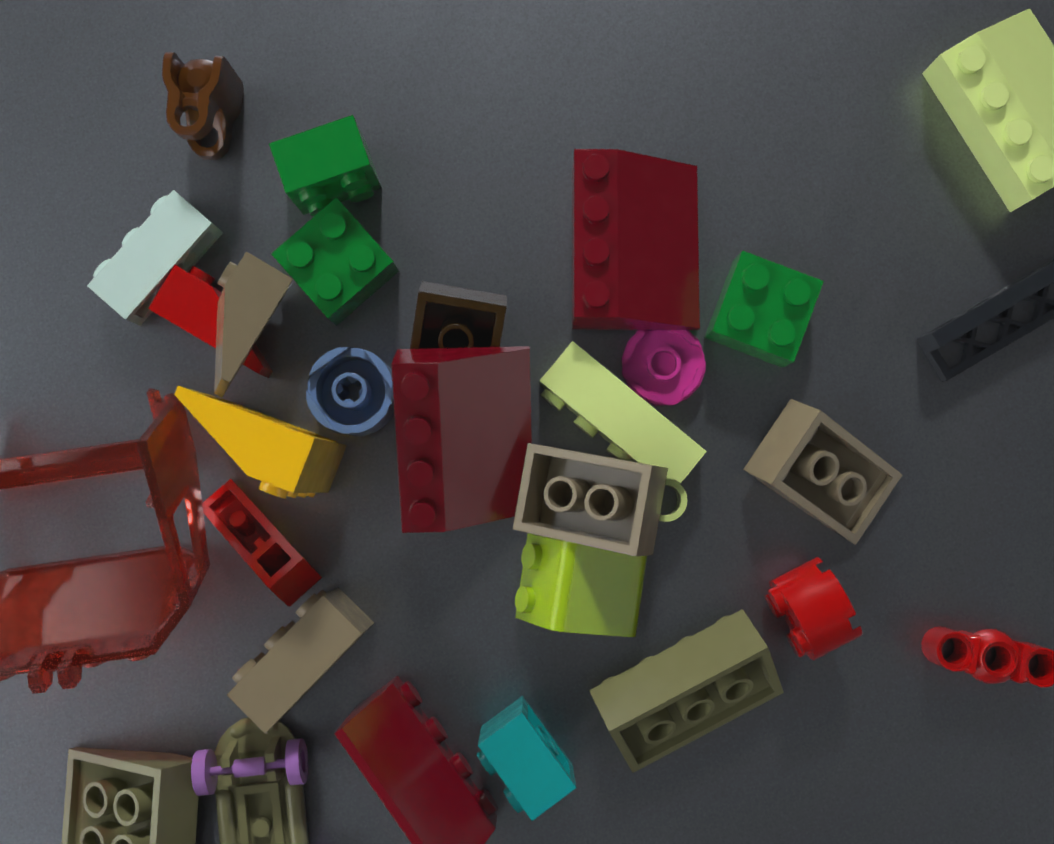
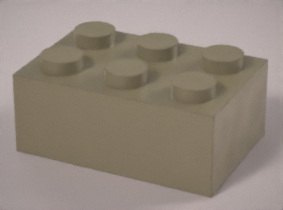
[512,443,668,556]
[227,587,374,734]

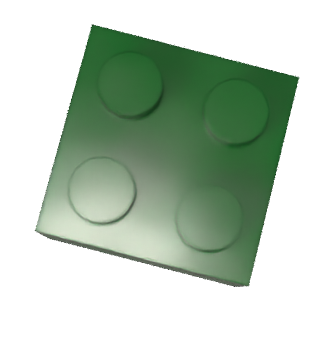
[269,115,382,216]
[271,197,399,326]
[704,250,824,367]

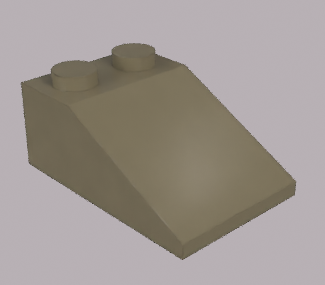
[743,399,903,545]

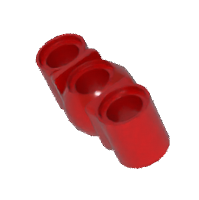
[921,627,1054,687]

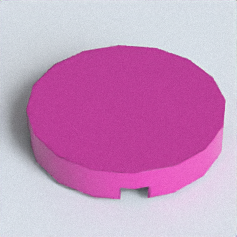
[621,330,706,406]

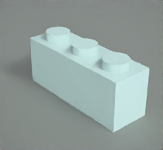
[87,190,223,326]

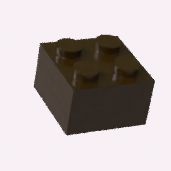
[410,281,507,349]

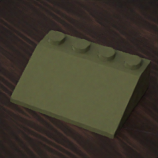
[61,747,199,844]

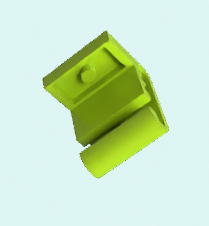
[515,533,647,637]

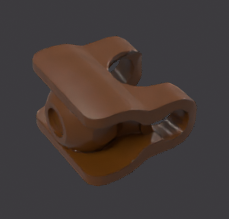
[162,52,244,160]

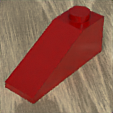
[148,265,273,378]
[198,478,322,607]

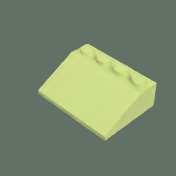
[922,8,1054,212]

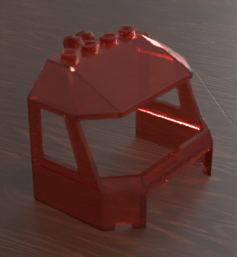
[0,388,211,694]

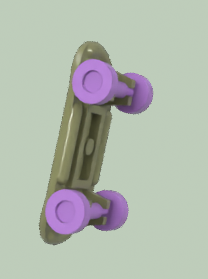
[191,717,309,844]

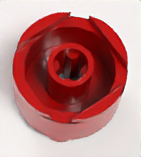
[765,557,862,660]

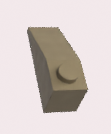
[214,251,293,397]

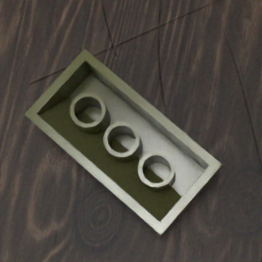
[589,609,784,773]

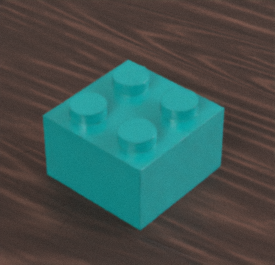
[477,695,577,821]

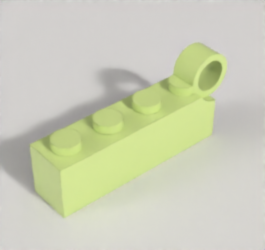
[539,341,707,522]

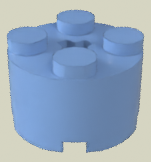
[306,347,395,436]

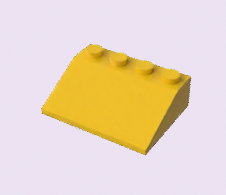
[174,386,347,499]

